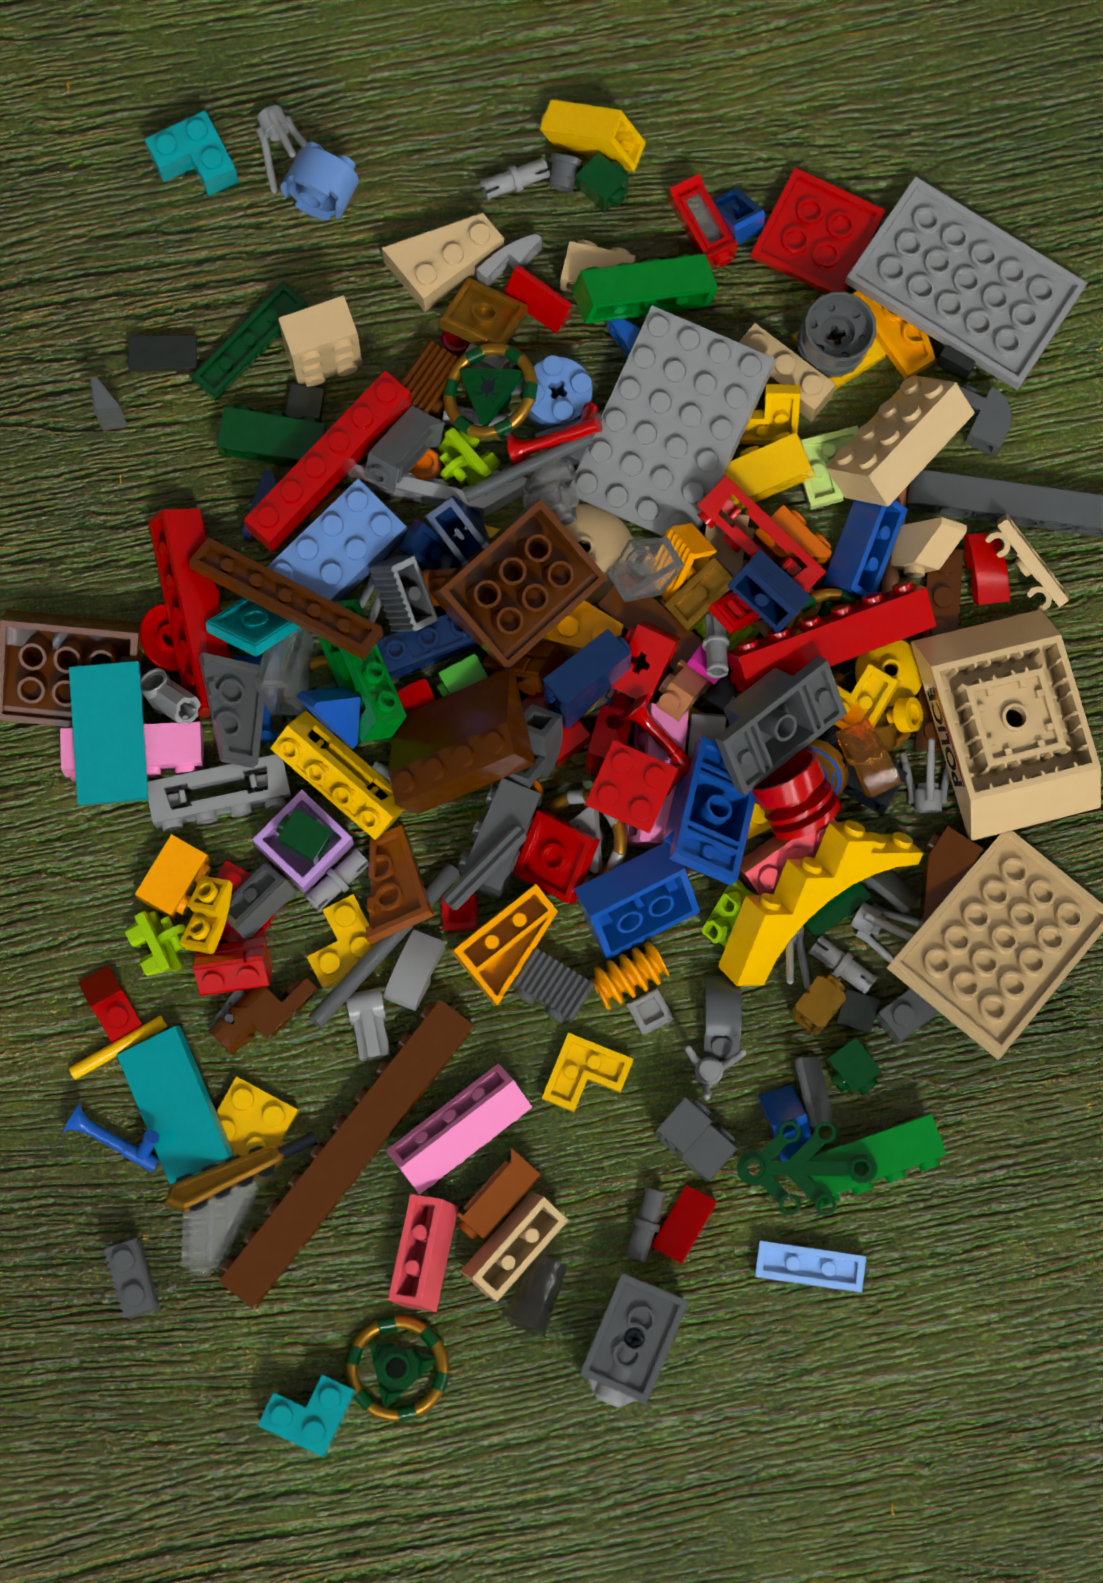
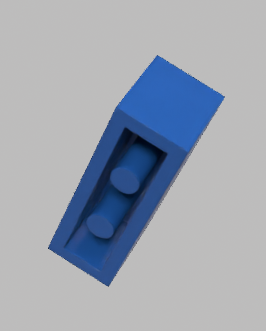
[822,500,908,601]

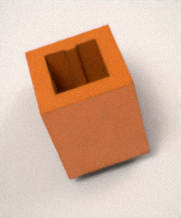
[753,505,832,566]

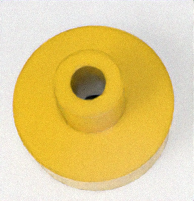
[886,697,923,733]

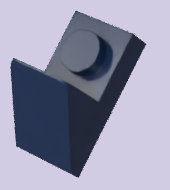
[398,520,461,571]

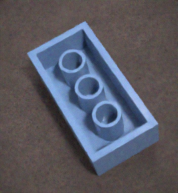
[267,478,408,602]

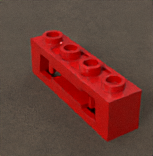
[696,474,826,592]

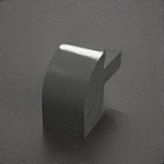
[959,385,1012,458]
[504,704,563,789]
[703,976,742,1058]

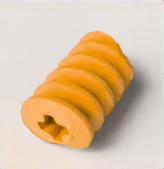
[591,941,670,1010]

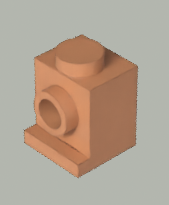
[656,659,709,722]

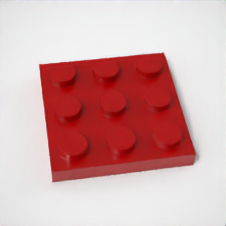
[750,168,886,294]

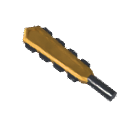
[165,1131,317,1213]

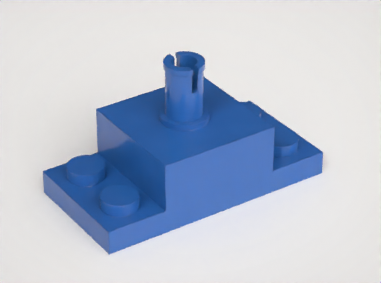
[663,736,755,886]

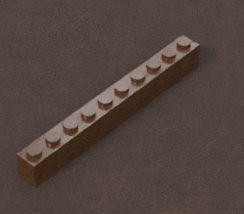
[218,999,474,1310]

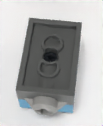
[579,1273,689,1408]

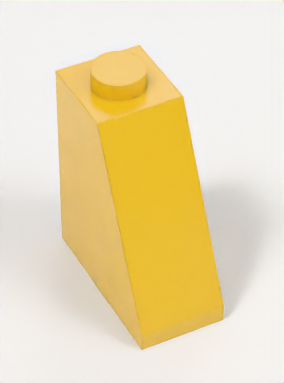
[540,99,646,172]

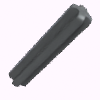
[443,824,527,910]

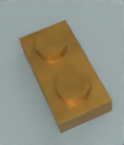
[665,557,734,631]

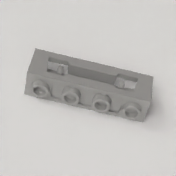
[148,754,292,832]

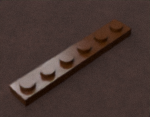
[189,537,383,660]
[914,549,963,753]

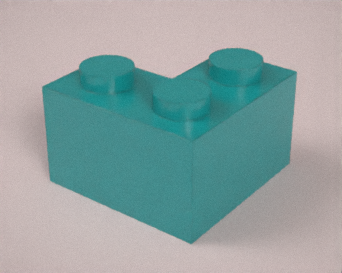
[144,111,238,196]
[258,1375,356,1457]

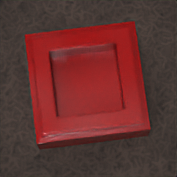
[442,894,478,932]

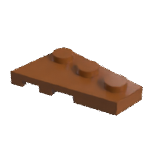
[366,825,434,944]

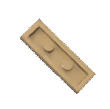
[986,513,1069,611]

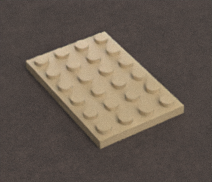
[887,831,1103,1060]

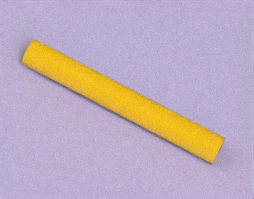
[68,1015,168,1080]

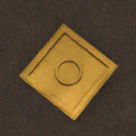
[438,277,529,346]

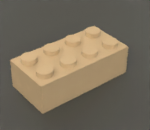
[826,375,975,507]

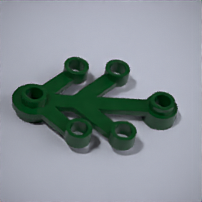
[737,1121,878,1216]

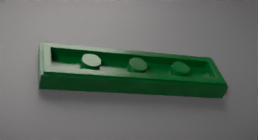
[190,281,308,402]

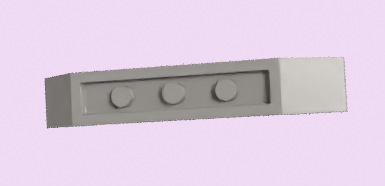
[327,430,527,518]

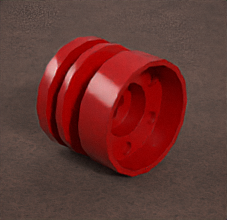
[751,749,841,840]

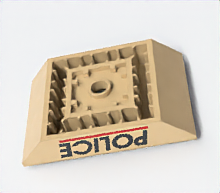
[911,610,1101,841]

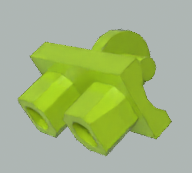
[438,427,500,486]
[701,879,756,947]
[125,911,186,976]

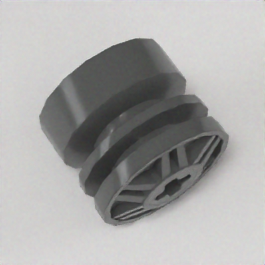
[796,292,876,378]

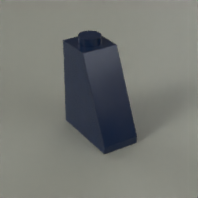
[542,629,632,730]

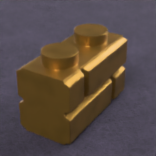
[790,975,846,1036]

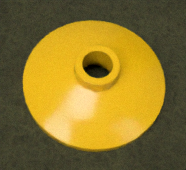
[855,640,922,707]

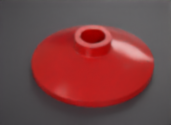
[139,604,178,671]

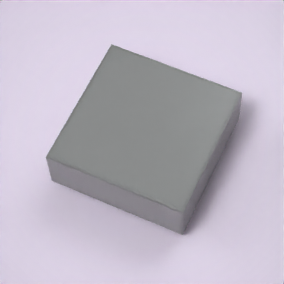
[626,988,674,1036]

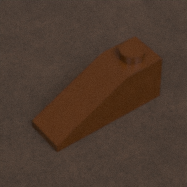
[918,826,983,930]

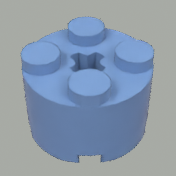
[280,142,359,221]
[528,355,592,431]

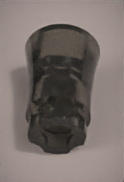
[500,1254,567,1337]

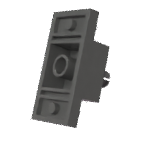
[715,656,847,796]

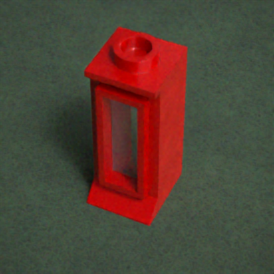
[668,173,738,268]

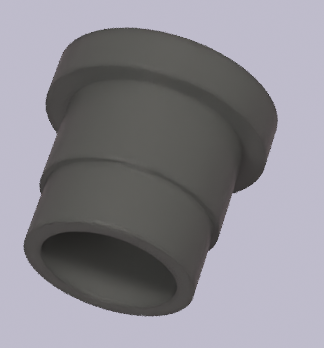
[548,154,584,192]

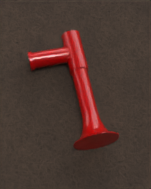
[507,402,602,465]
[620,695,692,796]

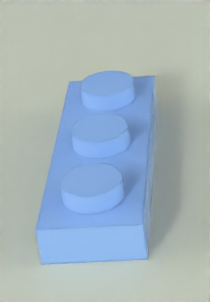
[754,1241,866,1293]

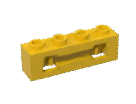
[270,710,405,840]

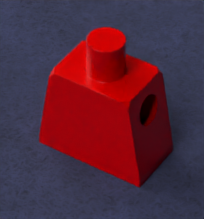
[584,694,633,777]

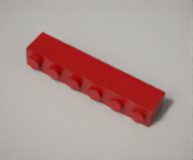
[244,370,412,552]
[148,508,233,718]
[727,581,936,693]

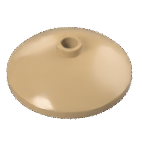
[554,504,635,604]

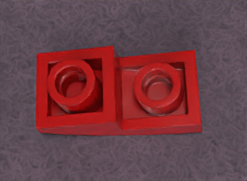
[964,531,1010,605]

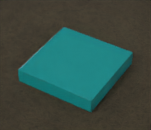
[205,598,301,657]

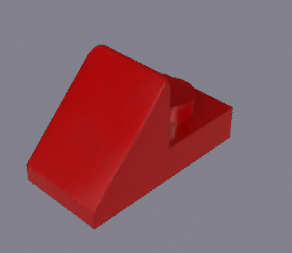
[78,965,143,1043]

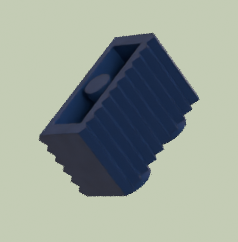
[727,549,811,632]

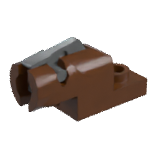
[208,978,319,1055]

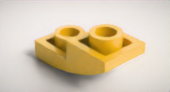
[179,876,233,955]

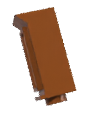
[457,1148,541,1241]

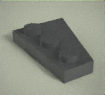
[198,652,269,768]

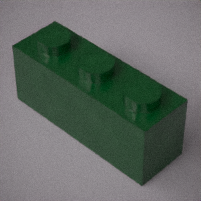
[216,404,327,468]

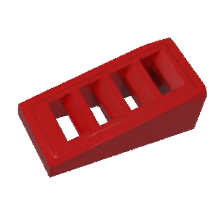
[708,591,764,634]

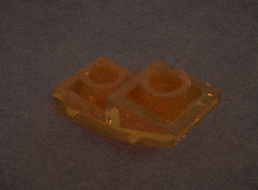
[835,718,902,797]

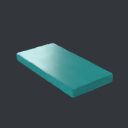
[69,661,149,806]
[117,1026,234,1184]

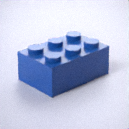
[573,842,700,960]

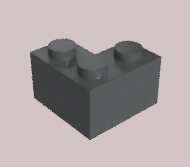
[654,1097,737,1184]

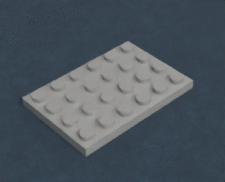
[845,176,1087,390]
[566,306,777,537]

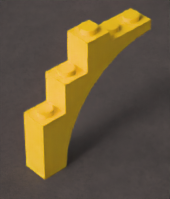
[718,820,924,986]

